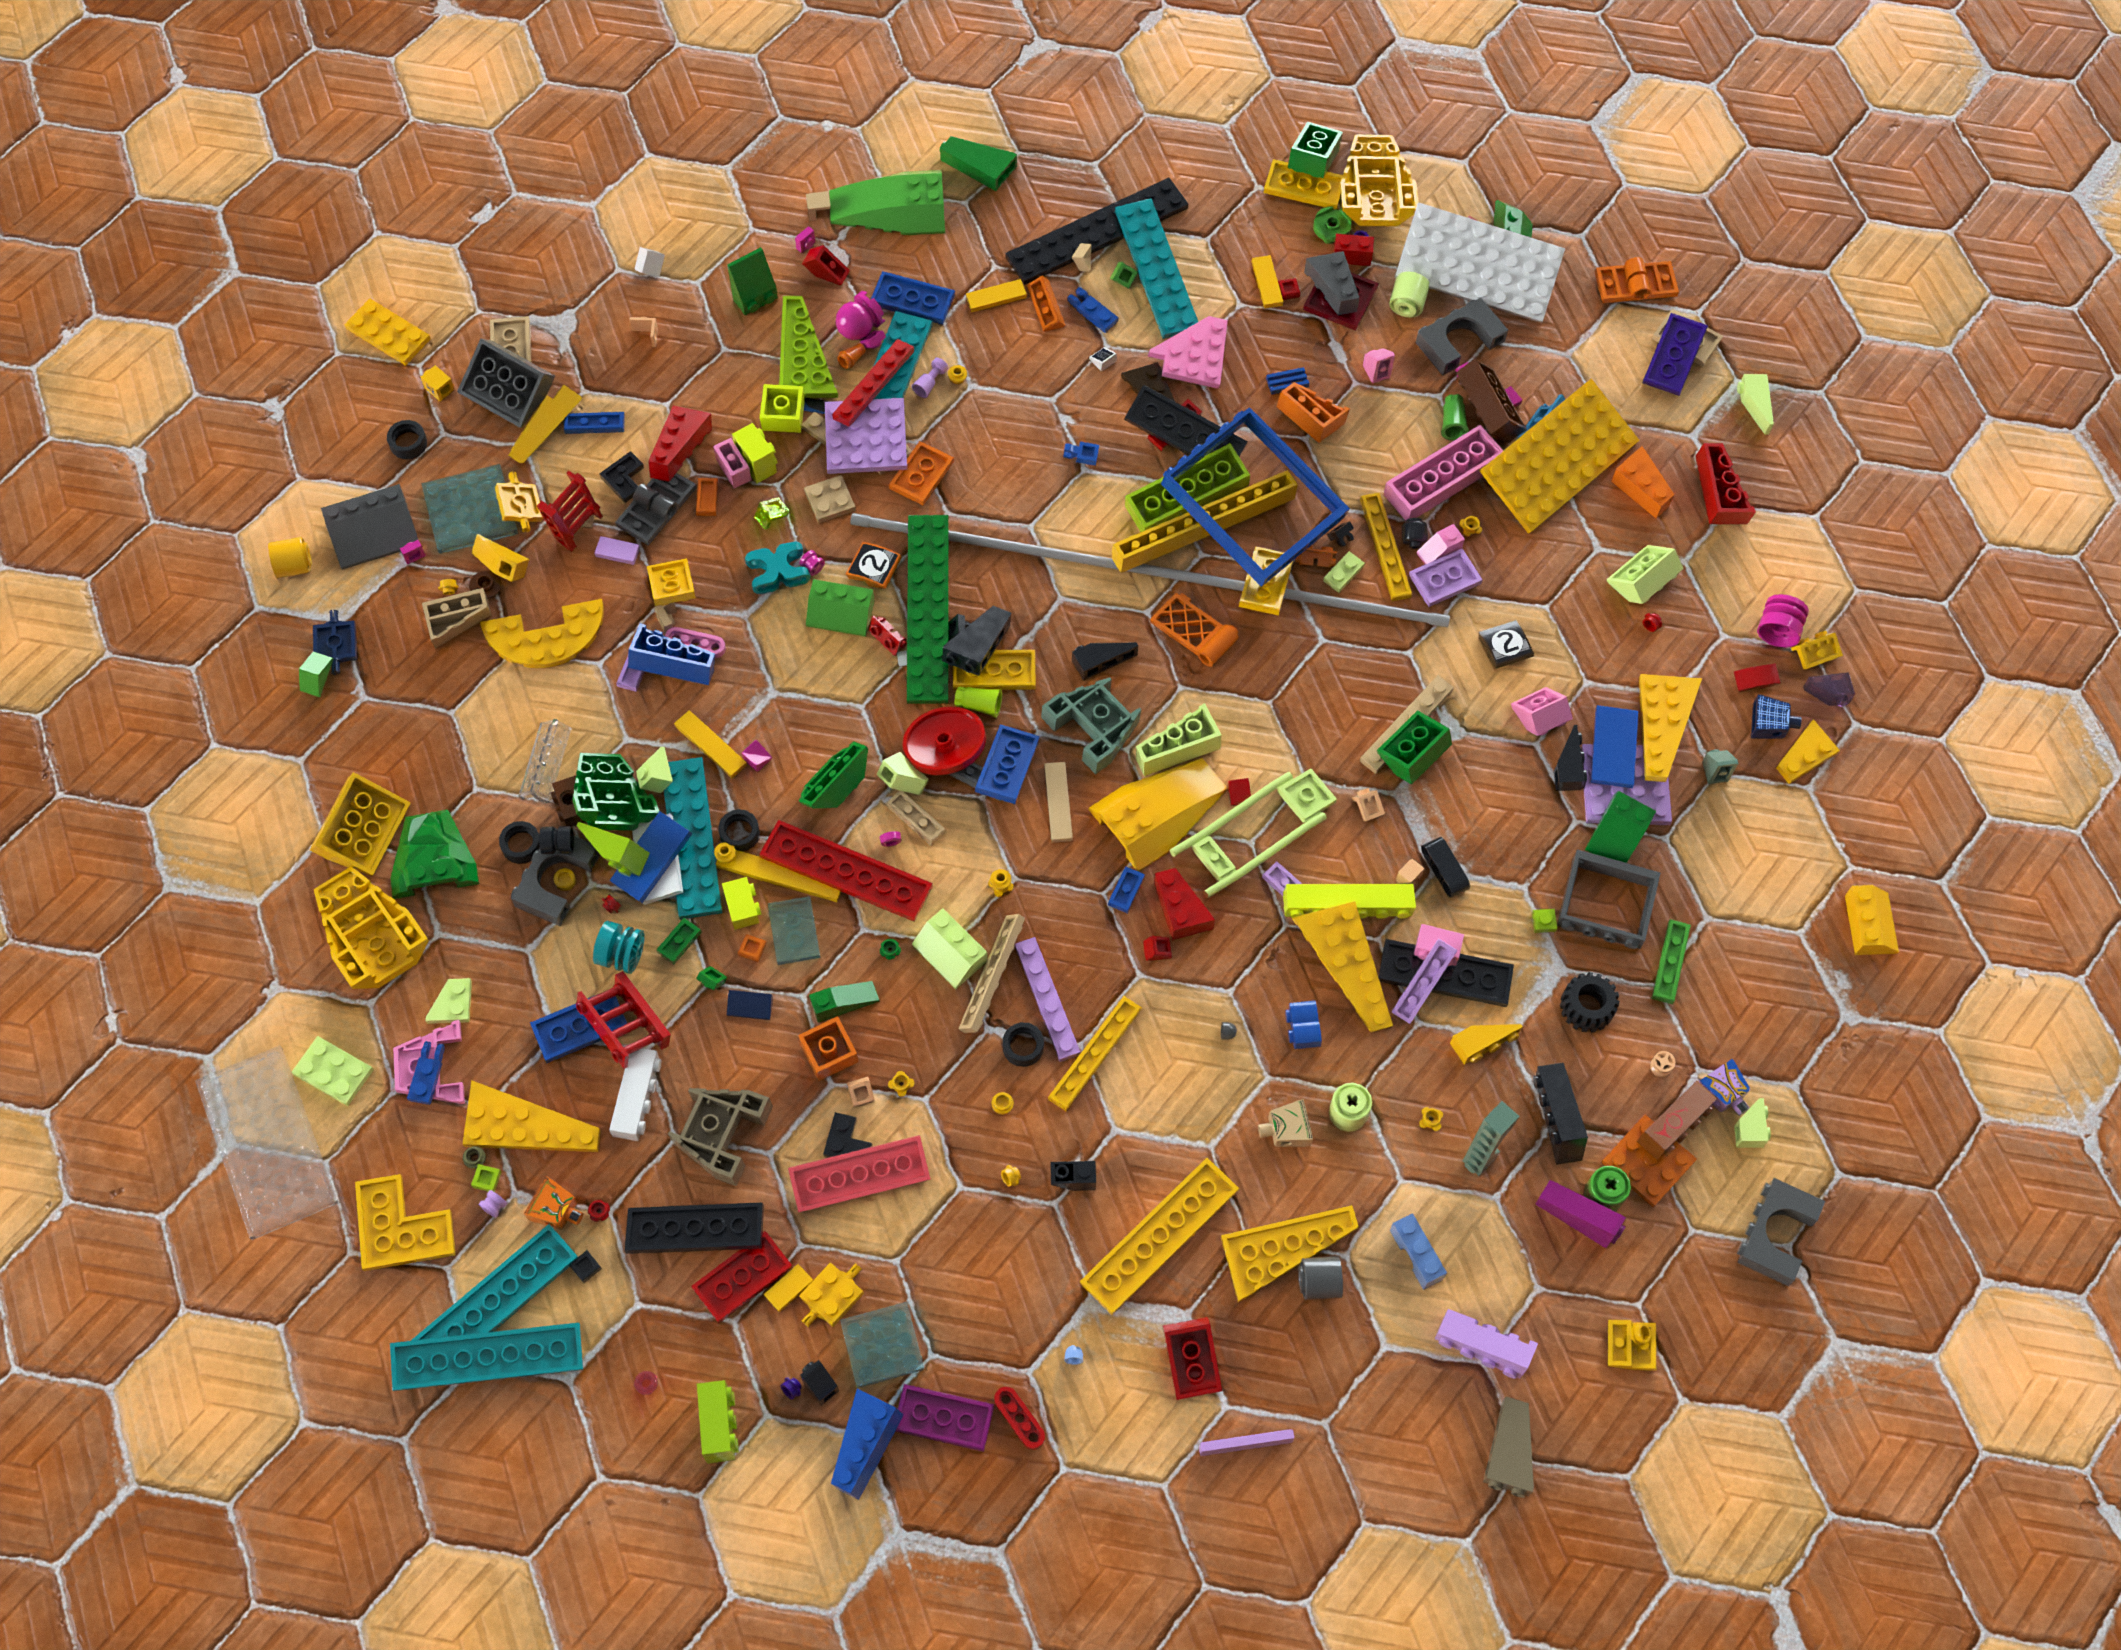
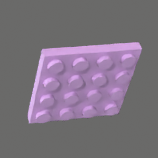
[825,398,907,474]
[1581,744,1672,825]

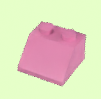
[1511,687,1573,736]

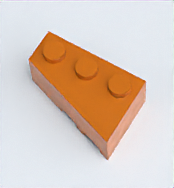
[1276,382,1350,443]
[1611,446,1674,518]

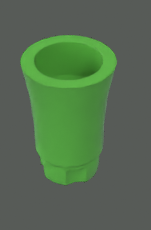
[1441,394,1469,441]

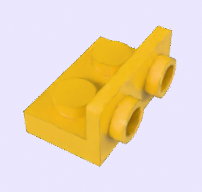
[1791,631,1843,670]

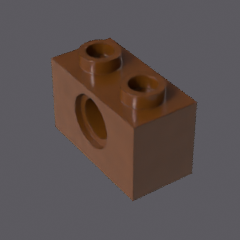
[550,776,586,827]

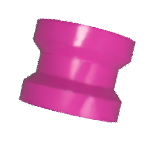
[799,550,825,576]

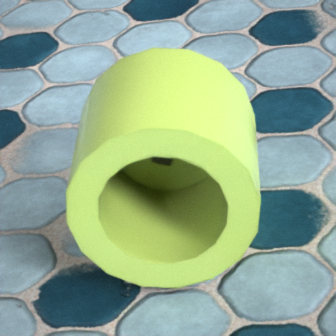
[1389,272,1430,318]
[1329,1083,1372,1132]

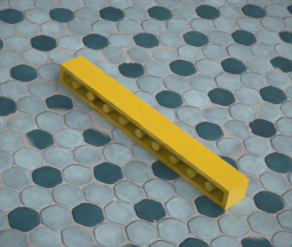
[1111,470,1298,573]

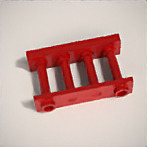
[536,470,603,552]
[576,971,671,1069]

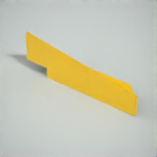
[508,385,582,463]

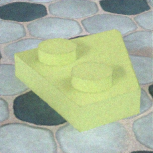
[425,978,472,1024]

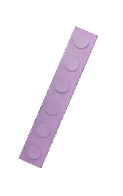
[1015,937,1080,1062]

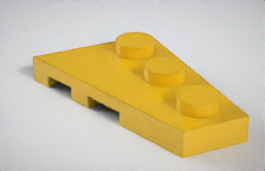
[1776,719,1840,784]

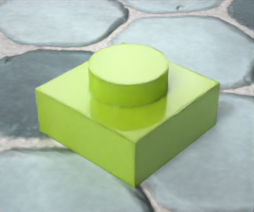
[1532,909,1557,933]
[471,1164,501,1192]

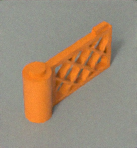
[1150,593,1239,667]

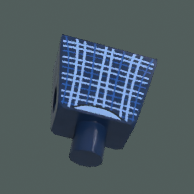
[1751,694,1802,739]

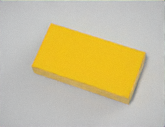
[764,1264,813,1313]

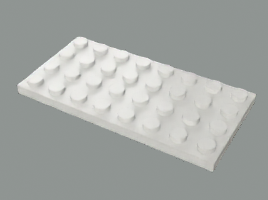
[1395,202,1565,323]

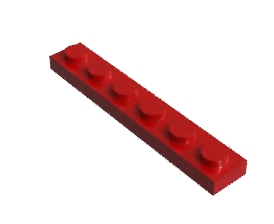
[832,339,914,427]

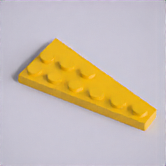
[1639,674,1702,782]
[463,1080,601,1152]
[1221,1205,1359,1303]

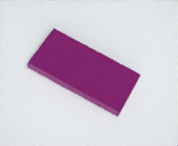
[895,1384,995,1452]

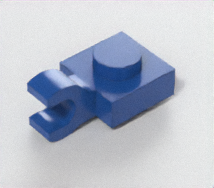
[1063,441,1099,466]

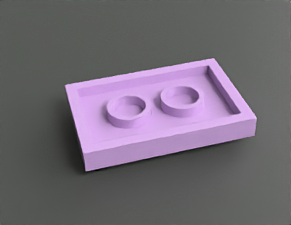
[1409,549,1482,607]

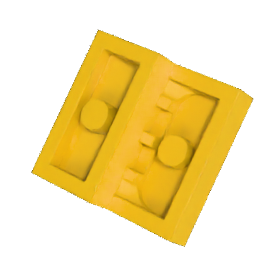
[1608,1320,1657,1371]

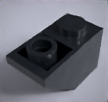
[1050,1161,1096,1191]
[800,1360,839,1406]

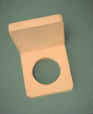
[629,317,658,347]

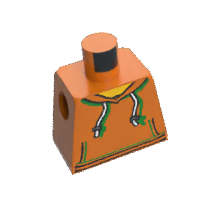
[524,1176,584,1230]

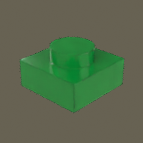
[696,966,727,990]

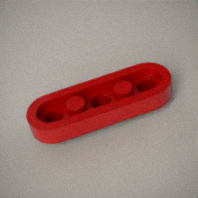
[994,1386,1045,1450]

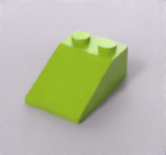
[576,822,650,877]

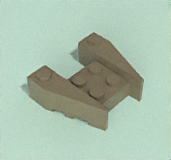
[668,1088,773,1186]

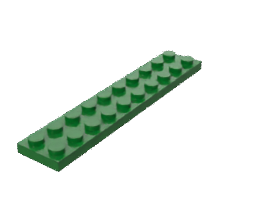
[907,515,949,704]

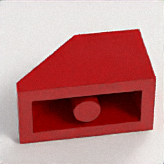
[802,245,850,285]

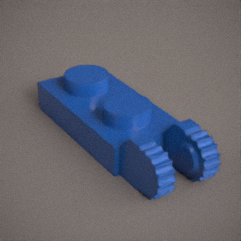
[1067,287,1119,333]
[407,1041,445,1105]

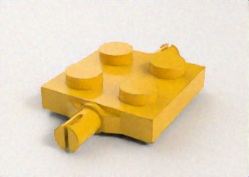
[495,472,543,533]
[799,1262,864,1327]

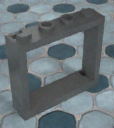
[1557,849,1661,949]

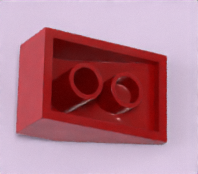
[1162,1317,1222,1400]

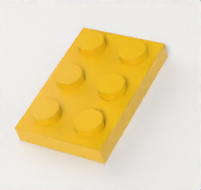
[647,558,696,606]

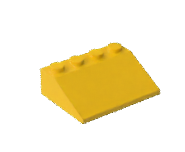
[310,772,411,876]

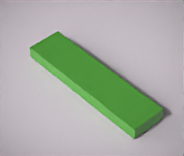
[1651,919,1691,1005]

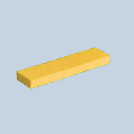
[674,710,747,778]

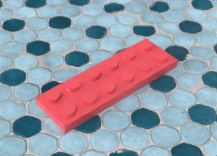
[788,1135,931,1213]

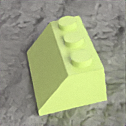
[1607,545,1684,604]
[912,908,988,989]

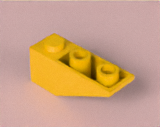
[472,534,529,582]
[1450,1024,1523,1065]

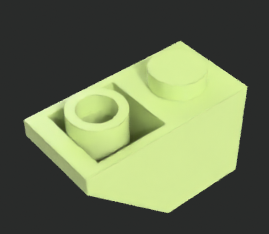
[876,752,929,795]
[1734,1098,1771,1148]

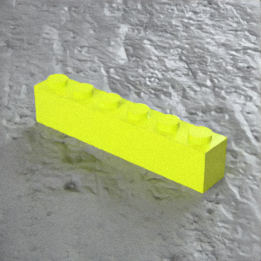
[1283,884,1416,919]

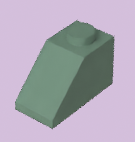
[1702,749,1739,784]

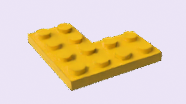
[355,1174,456,1271]

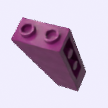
[1535,1180,1626,1248]

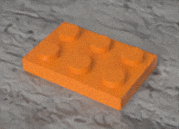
[889,441,954,506]

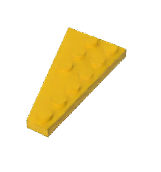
[1292,901,1393,1032]

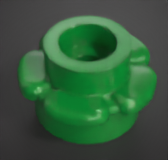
[879,939,901,960]

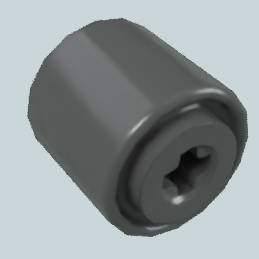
[1298,1256,1343,1300]

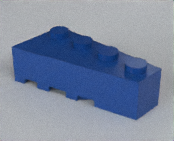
[628,623,715,685]
[831,1389,904,1500]

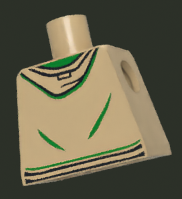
[1258,1099,1313,1147]

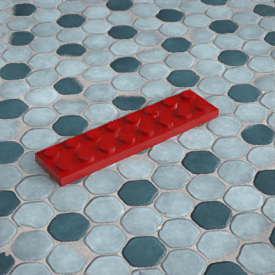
[759,820,933,922]

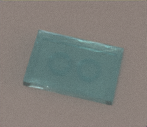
[768,896,821,965]

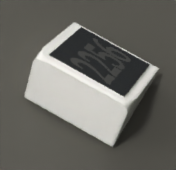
[1089,347,1117,372]

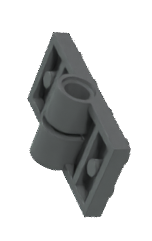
[615,473,697,546]

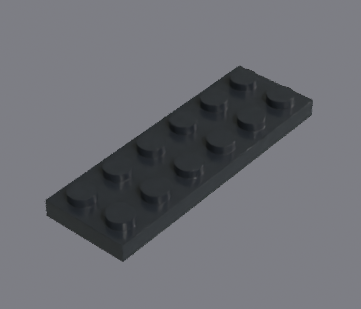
[1124,385,1248,457]
[1378,939,1514,1007]
[625,1202,764,1254]

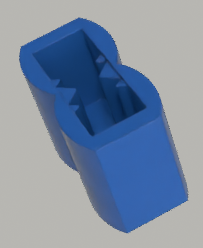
[1285,1000,1322,1049]

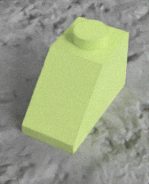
[636,747,673,793]

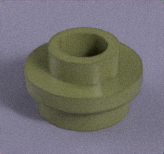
[463,1146,486,1169]

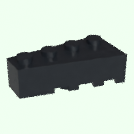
[1533,1063,1588,1165]

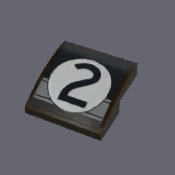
[1479,620,1534,669]

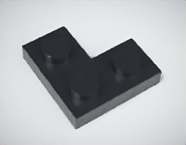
[599,451,644,503]
[823,1112,873,1158]

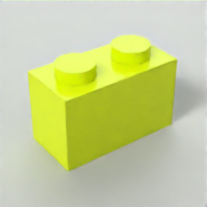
[722,877,762,930]

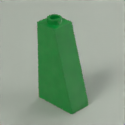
[939,136,1017,191]

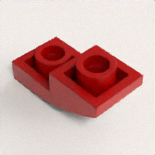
[1733,663,1781,692]

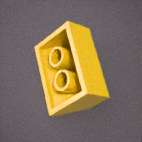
[1845,885,1899,955]

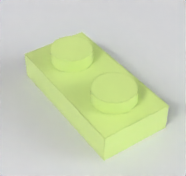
[1323,551,1365,593]

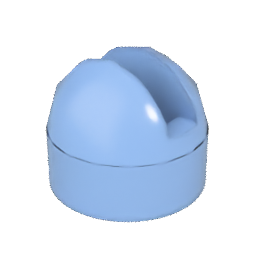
[1065,1345,1083,1365]

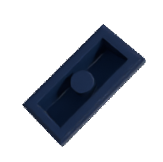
[727,990,773,1020]

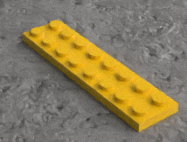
[1080,1158,1239,1315]

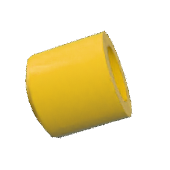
[268,537,312,579]

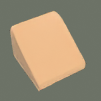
[847,1077,875,1107]

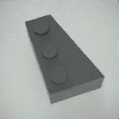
[1304,251,1359,315]

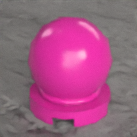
[835,291,885,340]

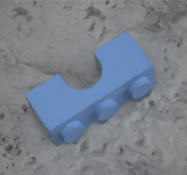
[1390,1213,1447,1290]

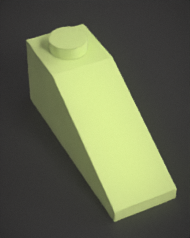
[1737,374,1774,435]

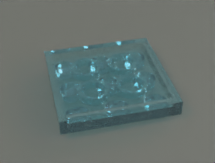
[840,1302,924,1388]

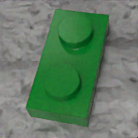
[656,918,702,965]

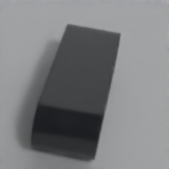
[1421,837,1470,898]

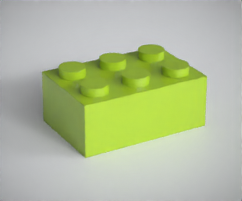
[697,1380,739,1464]

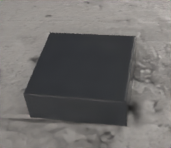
[569,1250,602,1283]

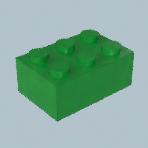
[1288,122,1343,178]

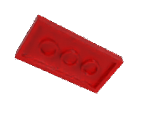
[691,1231,793,1324]

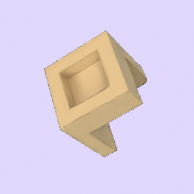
[806,191,831,221]

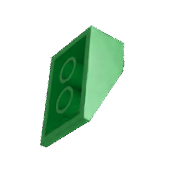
[727,247,778,315]
[1584,791,1656,863]

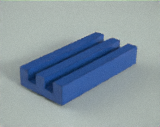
[1266,367,1309,395]

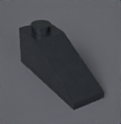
[1072,642,1138,681]

